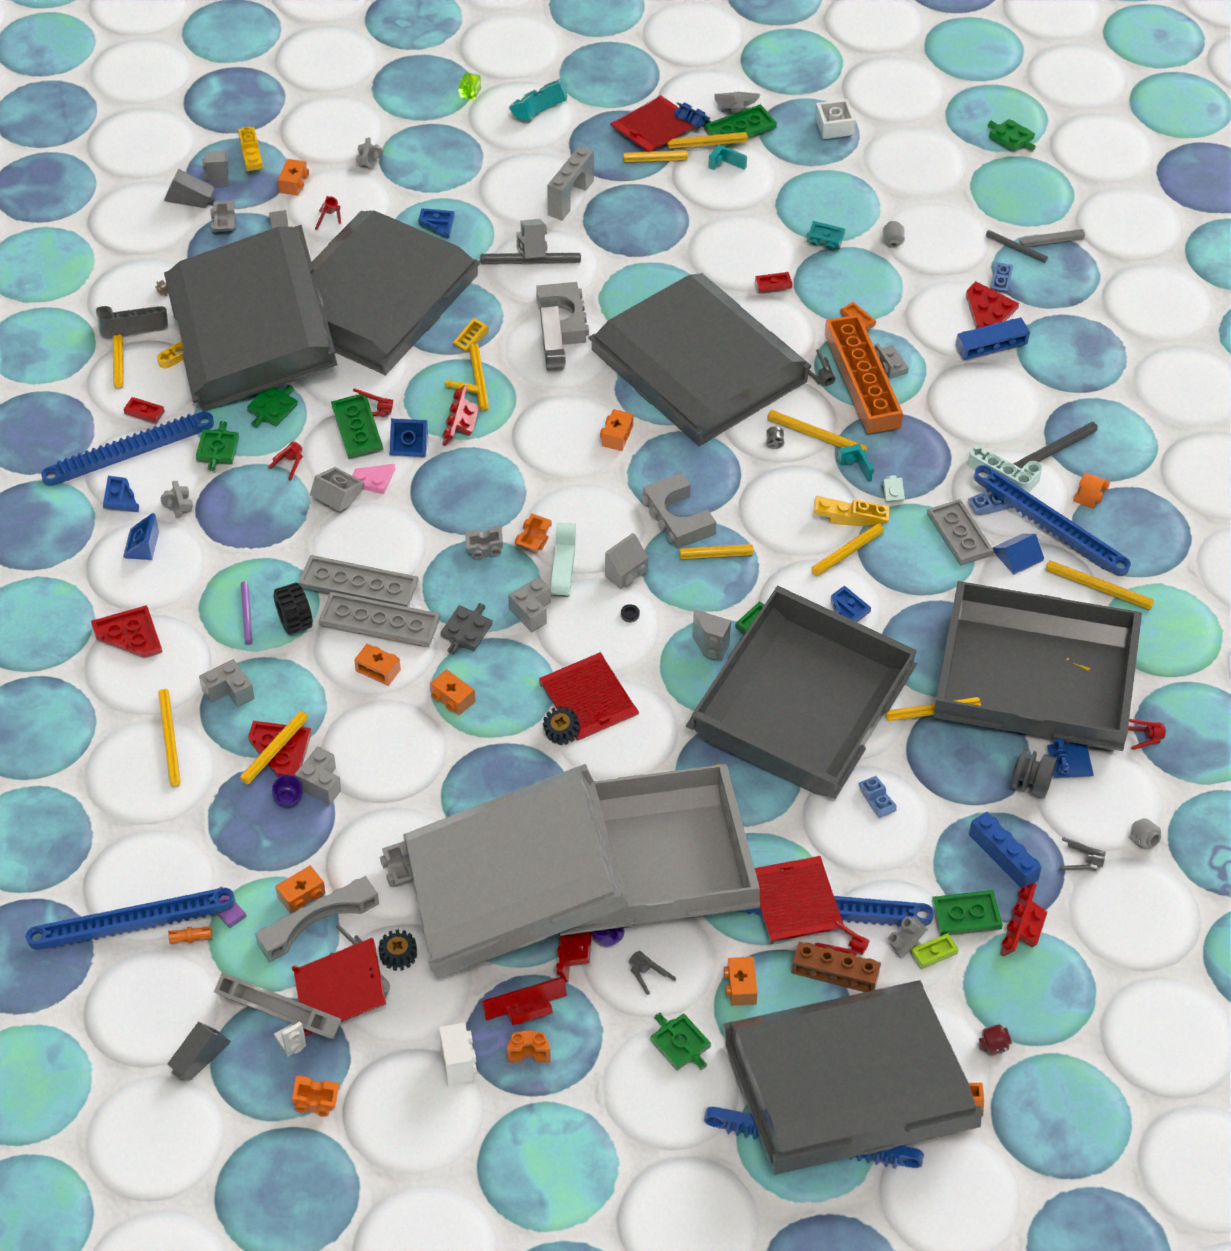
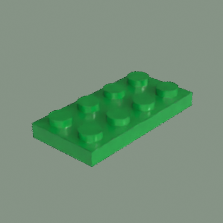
[705,104,777,147]
[331,394,383,459]

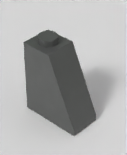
[164,169,215,208]
[167,1021,231,1080]

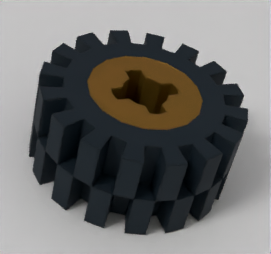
[543,706,580,745]
[379,929,417,971]

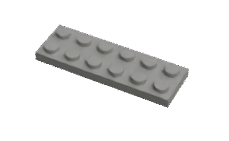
[298,555,419,607]
[319,592,440,647]

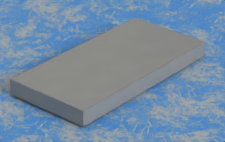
[927,499,994,566]

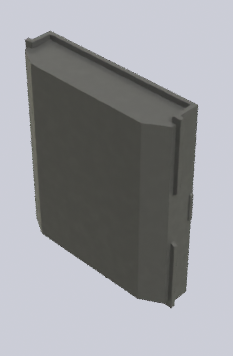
[312,210,480,376]
[164,225,338,412]
[589,273,811,447]
[933,581,1142,751]
[686,585,917,800]
[723,980,983,1175]

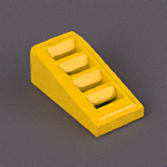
[453,318,489,352]

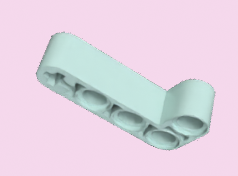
[968,446,1042,493]
[551,523,576,596]

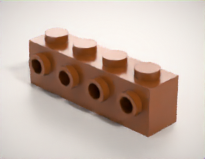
[791,942,881,992]

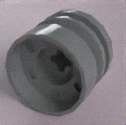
[1012,748,1057,798]

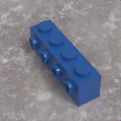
[955,317,1030,360]
[969,812,1042,888]

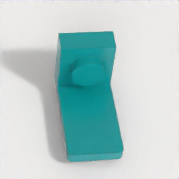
[708,145,747,170]
[838,444,874,481]

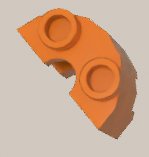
[1073,473,1110,509]
[515,513,552,553]
[506,1030,551,1063]
[292,1075,340,1117]

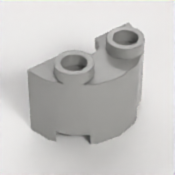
[211,201,236,232]
[465,525,503,559]
[380,841,414,886]

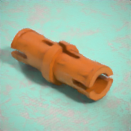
[168,926,212,944]

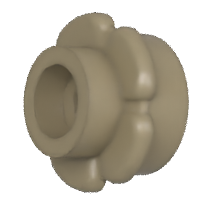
[155,280,168,296]

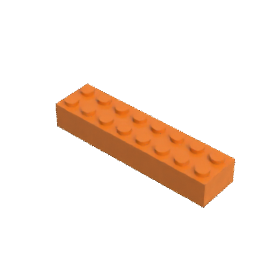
[825,314,903,434]

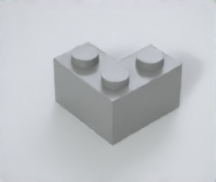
[202,150,229,188]
[516,219,548,259]
[508,577,551,633]
[199,659,255,707]
[295,746,341,805]

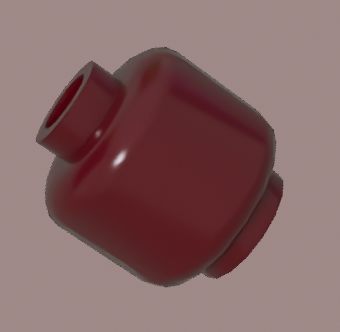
[978,1024,1012,1056]

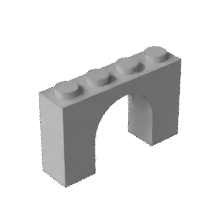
[547,146,594,221]
[536,282,589,345]
[641,473,717,549]

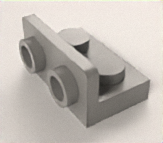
[874,343,909,379]

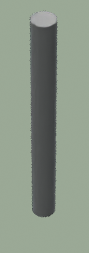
[986,230,1048,263]

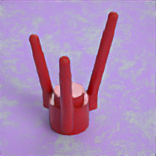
[315,196,341,230]
[353,388,394,417]
[268,441,303,481]
[1128,719,1166,750]
[815,921,870,956]

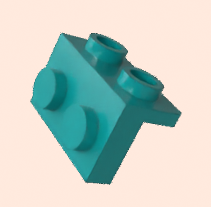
[806,221,845,250]

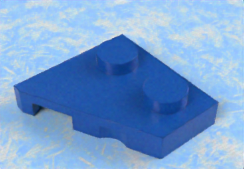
[418,208,455,238]
[831,585,871,622]

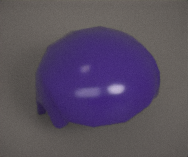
[272,774,302,807]
[592,927,625,947]

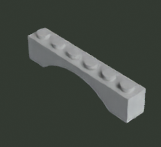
[255,876,379,963]
[214,972,341,1039]

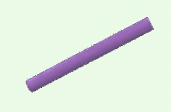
[241,581,253,645]

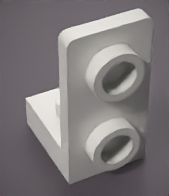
[274,1022,306,1057]

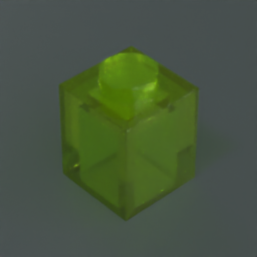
[459,72,481,100]

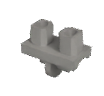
[356,137,383,170]
[160,481,193,517]
[888,916,928,957]

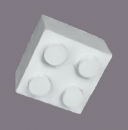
[815,99,856,139]
[439,1023,477,1087]

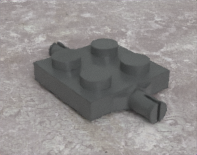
[440,603,493,655]

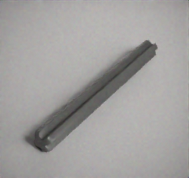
[480,253,581,264]
[1013,422,1098,469]

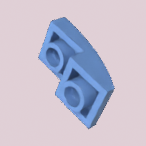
[991,262,1013,292]
[968,492,1010,514]
[859,776,897,818]

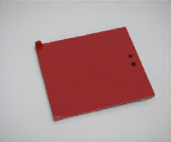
[610,95,699,152]
[539,652,639,741]
[755,856,844,945]
[292,938,386,1037]

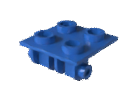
[674,102,711,127]
[1047,739,1094,778]

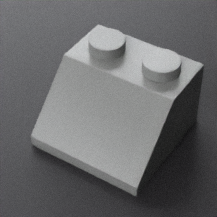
[310,467,365,511]
[605,533,648,589]
[693,609,731,661]

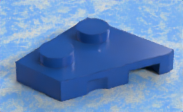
[103,476,139,512]

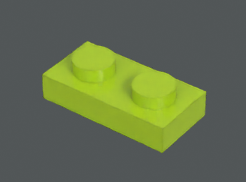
[911,933,959,969]

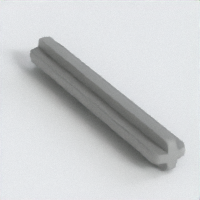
[1020,229,1085,247]

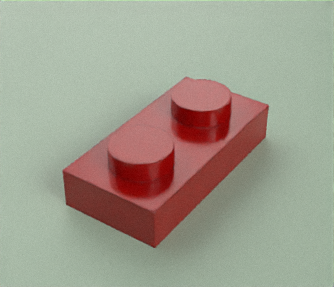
[755,272,793,293]
[123,397,165,423]

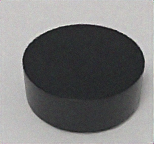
[621,604,640,623]

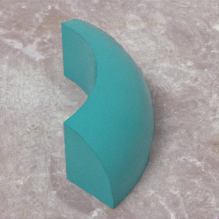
[509,78,567,121]

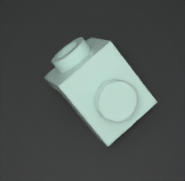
[881,475,905,502]

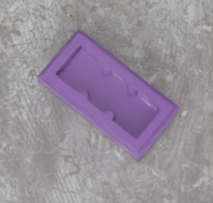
[216,886,246,928]

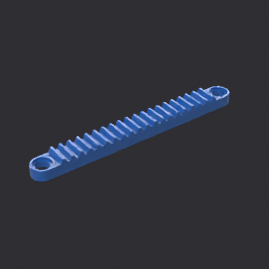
[41,411,214,486]
[974,465,1131,576]
[25,888,236,949]
[739,896,934,927]
[704,1107,924,1169]

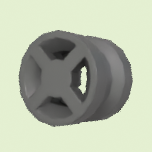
[766,426,784,449]

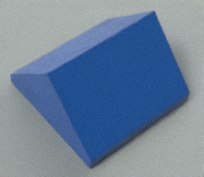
[390,418,429,456]
[123,513,159,560]
[992,534,1044,575]

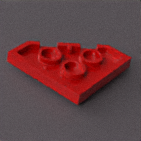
[966,281,1019,329]
[91,605,162,657]
[248,721,312,777]

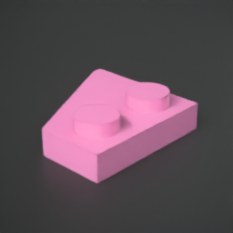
[352,464,396,494]

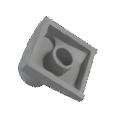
[714,92,760,112]

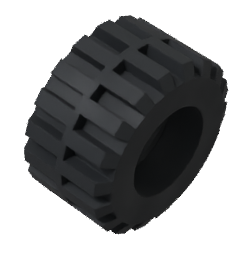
[273,582,313,635]

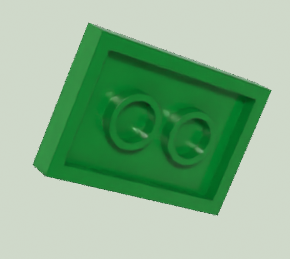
[932,890,1003,936]

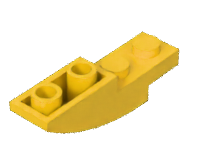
[238,127,263,171]
[813,496,889,526]

